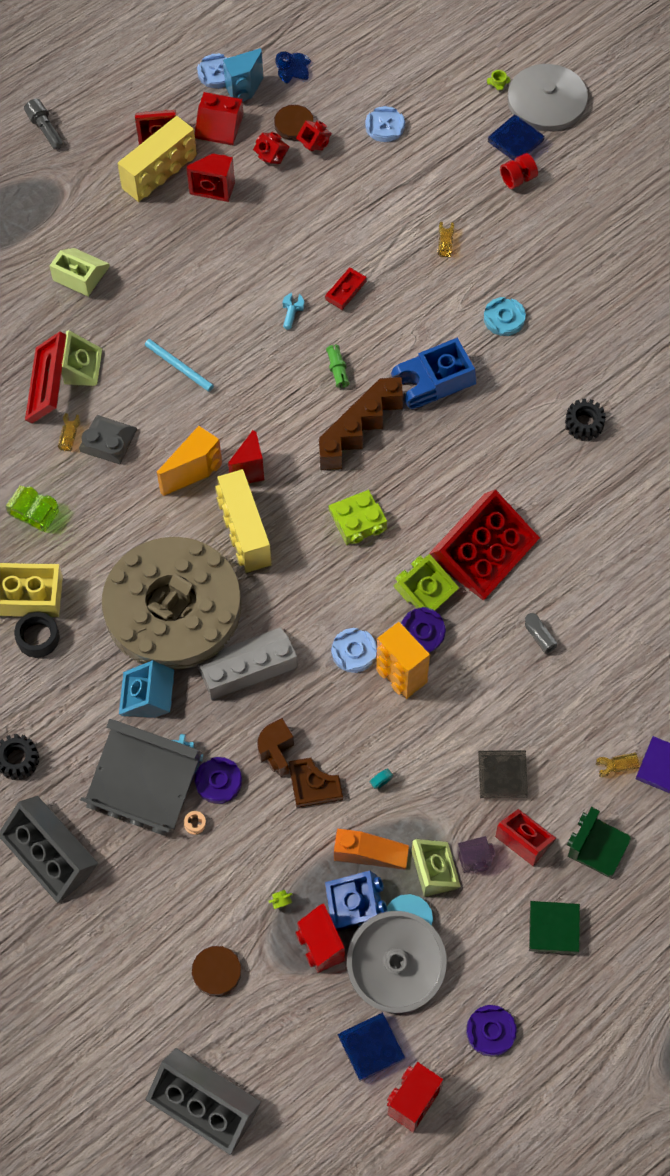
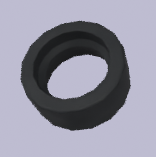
[14,612,60,658]

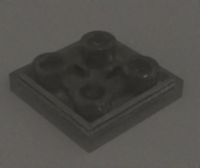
[478,750,528,798]

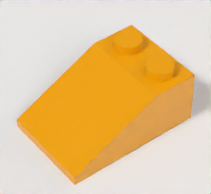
[157,426,222,496]

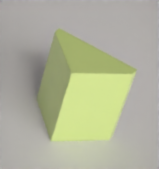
[62,330,102,386]
[412,839,461,897]

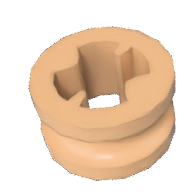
[184,811,206,835]

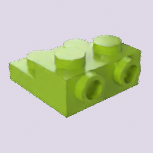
[328,490,387,545]
[393,554,459,611]

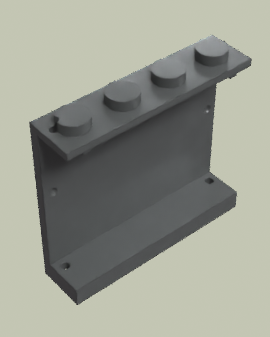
[80,719,202,836]

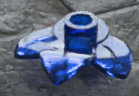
[275,51,311,84]

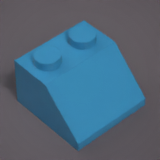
[223,48,264,102]
[119,660,174,718]

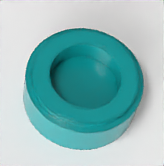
[369,768,393,789]

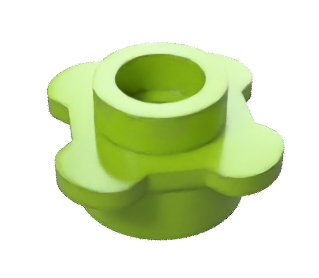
[487,70,510,91]
[268,890,293,909]

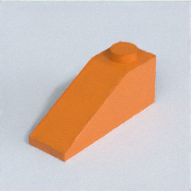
[334,828,409,870]

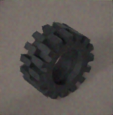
[565,399,606,441]
[0,734,39,780]

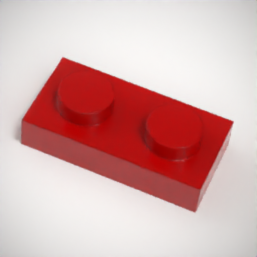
[325,267,367,310]

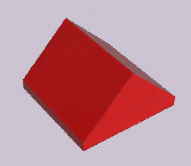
[228,430,265,484]
[495,809,556,866]

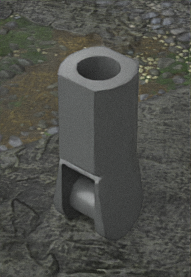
[525,613,557,654]

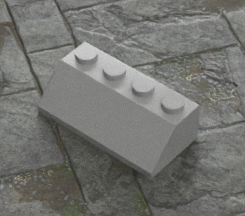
[197,627,298,700]

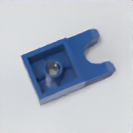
[391,337,476,409]

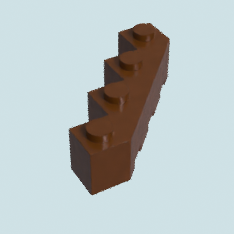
[319,377,403,470]

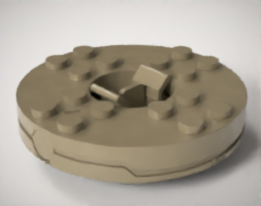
[102,537,241,670]

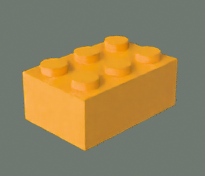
[376,622,430,699]

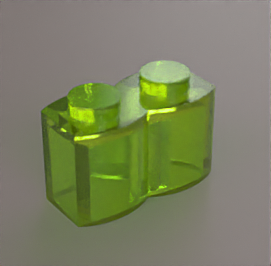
[6,485,59,532]

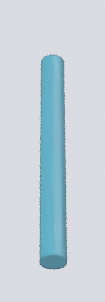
[145,339,214,392]

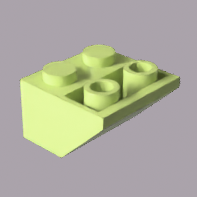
[50,248,110,297]

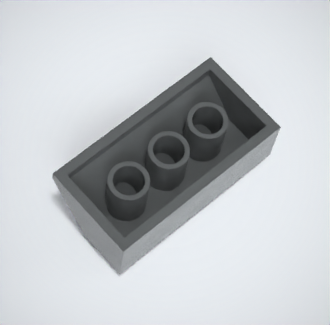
[0,796,98,903]
[145,1048,261,1155]

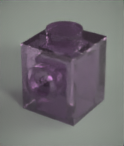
[457,836,495,873]

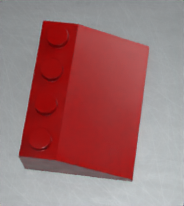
[429,489,540,600]

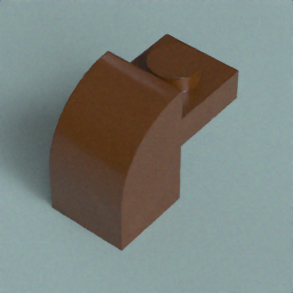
[257,718,294,777]

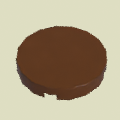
[274,105,314,140]
[192,946,241,996]

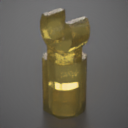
[438,222,454,257]
[58,413,80,452]
[595,752,639,777]

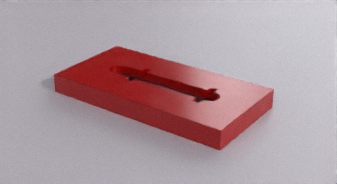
[25,331,67,423]

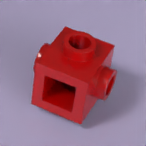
[296,120,332,151]
[253,132,290,164]

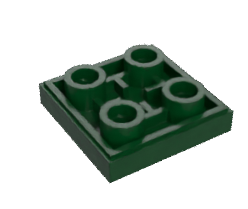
[529,901,580,954]

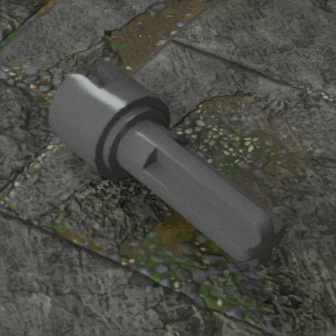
[24,98,63,149]

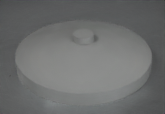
[508,64,588,131]
[346,911,447,1013]

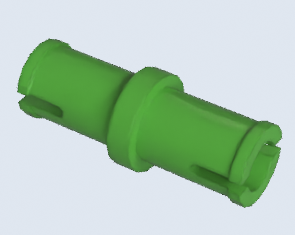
[326,345,350,388]

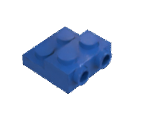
[325,871,387,931]

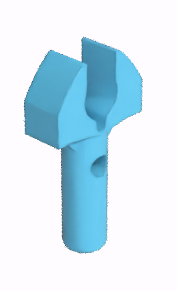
[282,293,304,330]

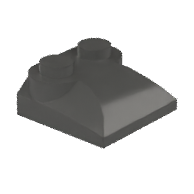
[79,415,137,465]

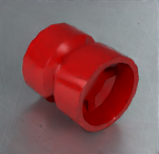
[500,153,538,189]

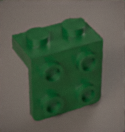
[567,806,631,877]

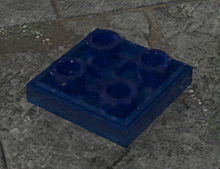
[487,114,545,161]
[337,1012,405,1082]

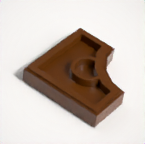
[288,757,343,808]

